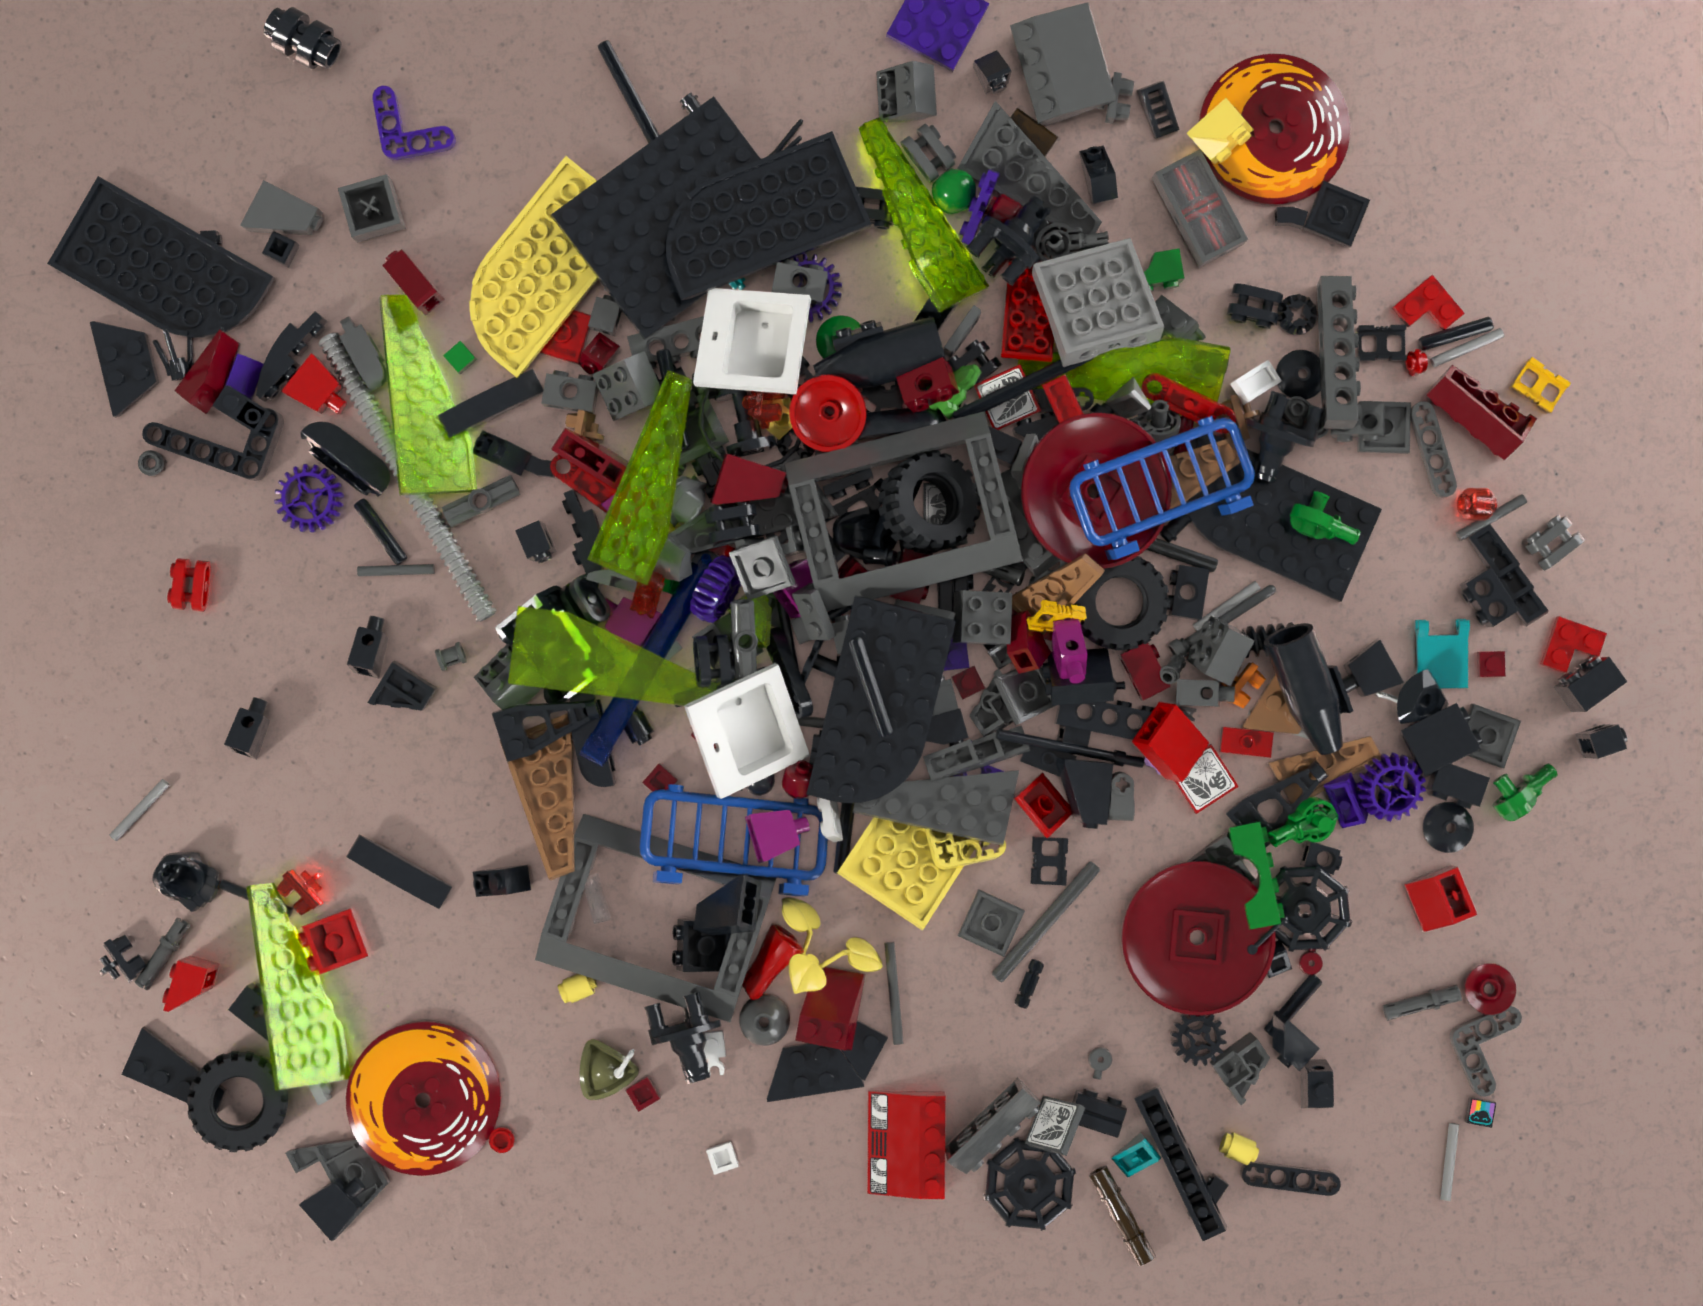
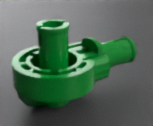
[1290,491,1360,545]
[1492,763,1558,821]
[1268,797,1338,847]

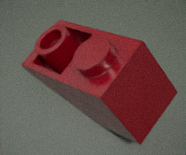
[1007,610,1051,674]

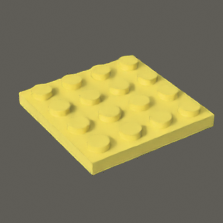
[837,817,975,930]

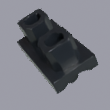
[99,935,146,983]

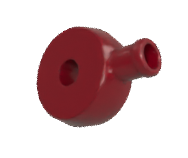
[1299,949,1323,975]

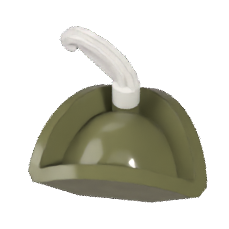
[579,1039,639,1100]

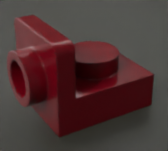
[579,332,620,375]

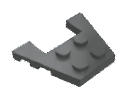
[285,1138,390,1241]

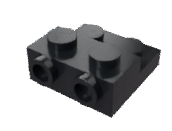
[672,919,731,972]

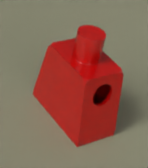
[281,353,347,414]

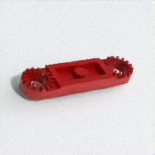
[1142,373,1236,434]
[550,454,618,522]

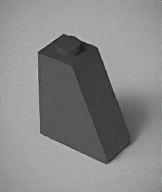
[240,180,323,235]

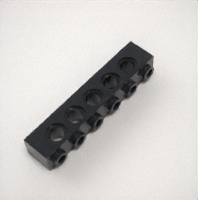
[1134,1085,1227,1241]

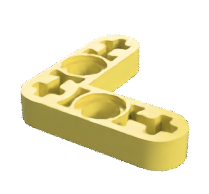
[925,829,1006,869]

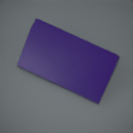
[226,354,264,399]
[1324,772,1368,828]

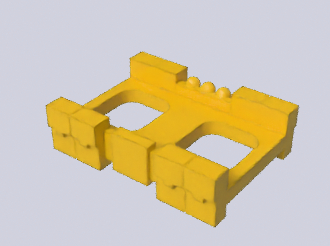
[1510,357,1571,413]
[1027,600,1087,632]

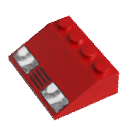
[867,1091,946,1199]

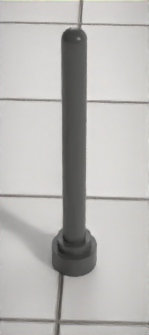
[1168,585,1276,657]

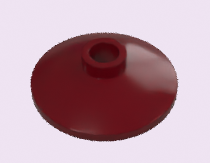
[1465,963,1516,1015]

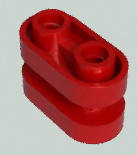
[167,558,211,612]

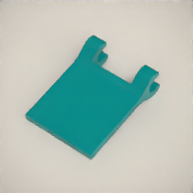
[1415,619,1470,689]

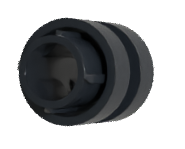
[264,7,342,69]

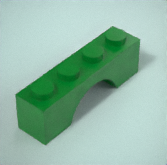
[1144,248,1185,292]
[1228,822,1285,930]

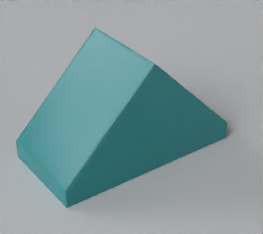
[1111,1132,1161,1178]

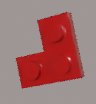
[1392,274,1465,330]
[1540,616,1607,673]

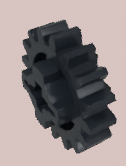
[1170,1014,1227,1066]

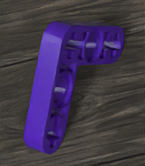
[373,86,456,160]

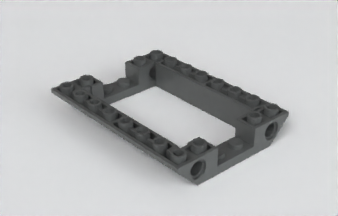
[785,412,1023,611]
[535,814,776,1022]

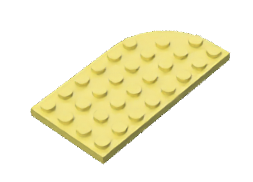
[469,156,598,378]

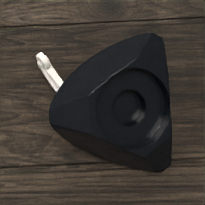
[1376,669,1448,724]

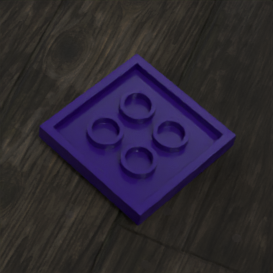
[886,0,989,72]

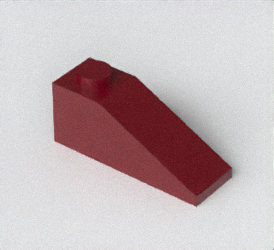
[174,329,239,414]
[551,428,630,490]

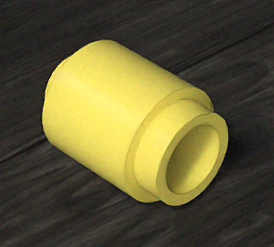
[558,974,598,1004]
[1219,1132,1259,1165]

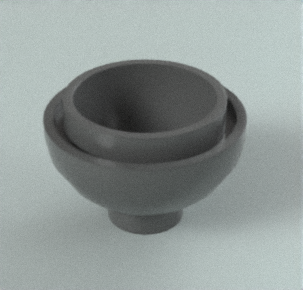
[739,994,790,1046]

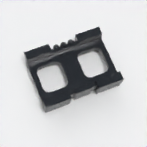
[1357,325,1407,361]
[1030,836,1068,886]

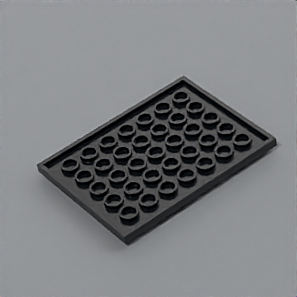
[551,96,760,340]

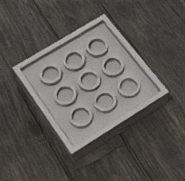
[1032,238,1164,367]

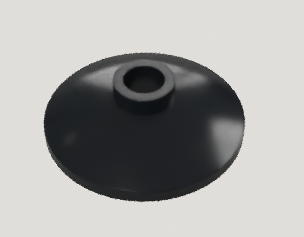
[1276,350,1321,400]
[1423,802,1474,853]

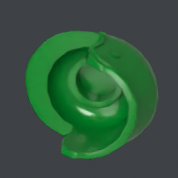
[932,168,976,214]

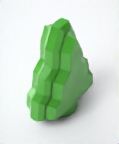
[926,364,982,420]

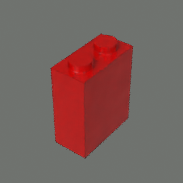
[1132,702,1209,783]

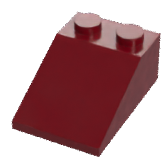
[795,967,866,1050]

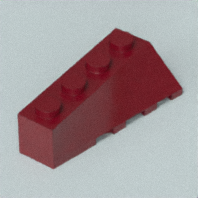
[1426,365,1537,460]

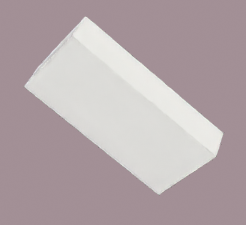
[1230,360,1282,405]

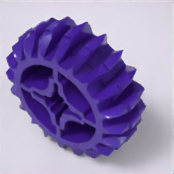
[793,253,842,323]
[274,464,344,533]
[690,555,741,623]
[1356,753,1426,822]

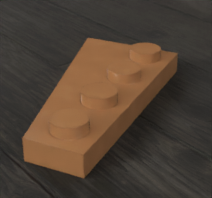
[1012,554,1105,635]
[1268,736,1381,804]

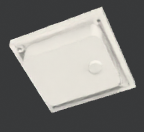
[693,288,811,394]
[684,663,810,799]

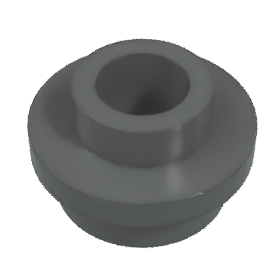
[138,450,164,476]

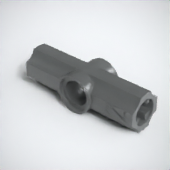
[441,475,521,527]
[730,599,758,679]

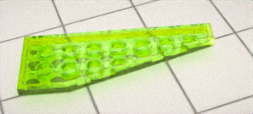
[858,117,989,313]
[379,295,477,496]
[1017,338,1231,415]
[587,370,692,585]
[508,606,717,706]
[246,883,350,1091]

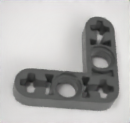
[1450,1006,1522,1097]

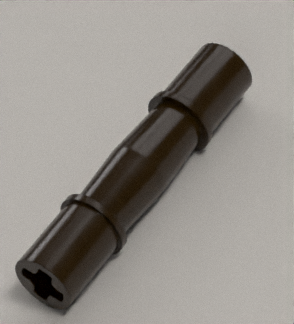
[1089,1165,1156,1266]

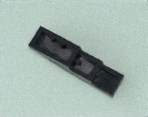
[438,369,543,439]
[1469,524,1549,627]
[346,834,452,909]

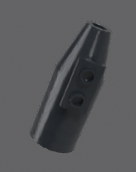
[813,316,946,388]
[1264,623,1353,755]

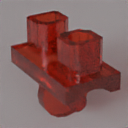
[742,391,785,429]
[629,570,665,619]
[276,869,324,915]

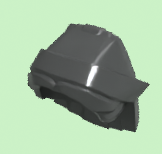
[658,475,708,527]

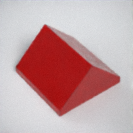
[1013,772,1072,838]

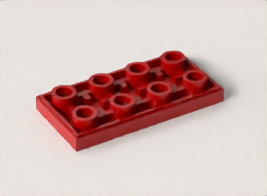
[1001,262,1054,362]

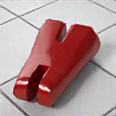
[742,923,804,1000]

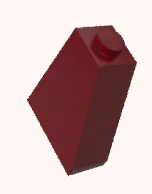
[382,249,445,316]
[710,454,788,505]

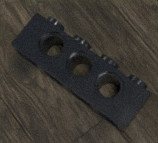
[1054,700,1155,740]

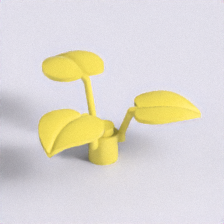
[781,897,883,994]

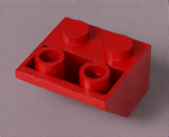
[1404,865,1477,932]
[162,956,220,1012]

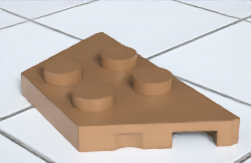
[1241,674,1301,734]

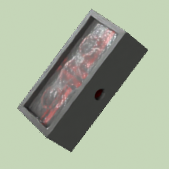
[1152,149,1248,268]

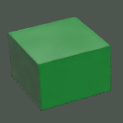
[443,341,477,374]

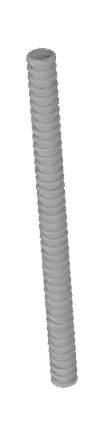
[318,332,497,622]

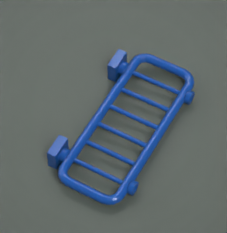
[1069,416,1255,560]
[640,784,828,897]

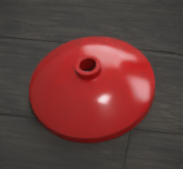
[789,375,867,452]

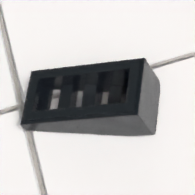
[1137,81,1180,139]

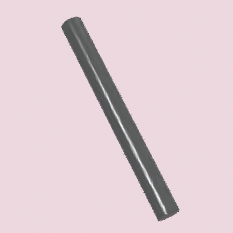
[884,942,904,1045]

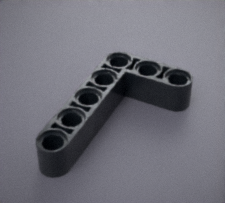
[142,408,284,481]

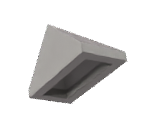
[1105,377,1151,419]

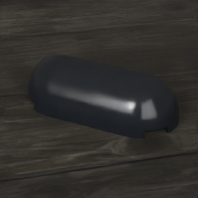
[856,407,947,440]
[301,422,390,497]
[568,686,616,787]

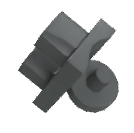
[1097,72,1134,124]

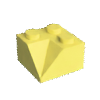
[1187,98,1254,164]

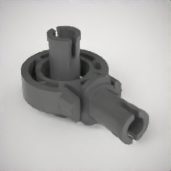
[1035,223,1109,262]
[1130,400,1181,442]

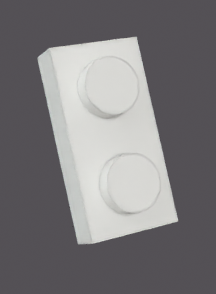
[817,797,843,842]

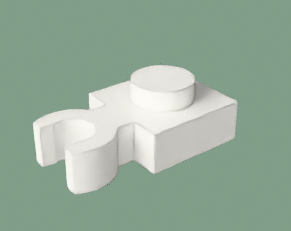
[704,1030,726,1076]

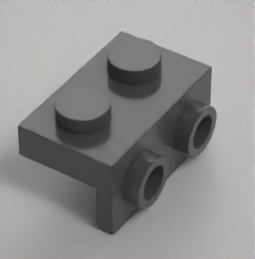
[792,583,836,640]

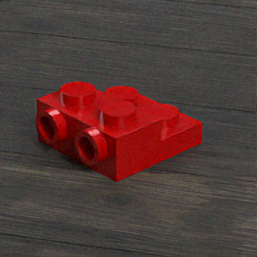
[297,908,368,975]

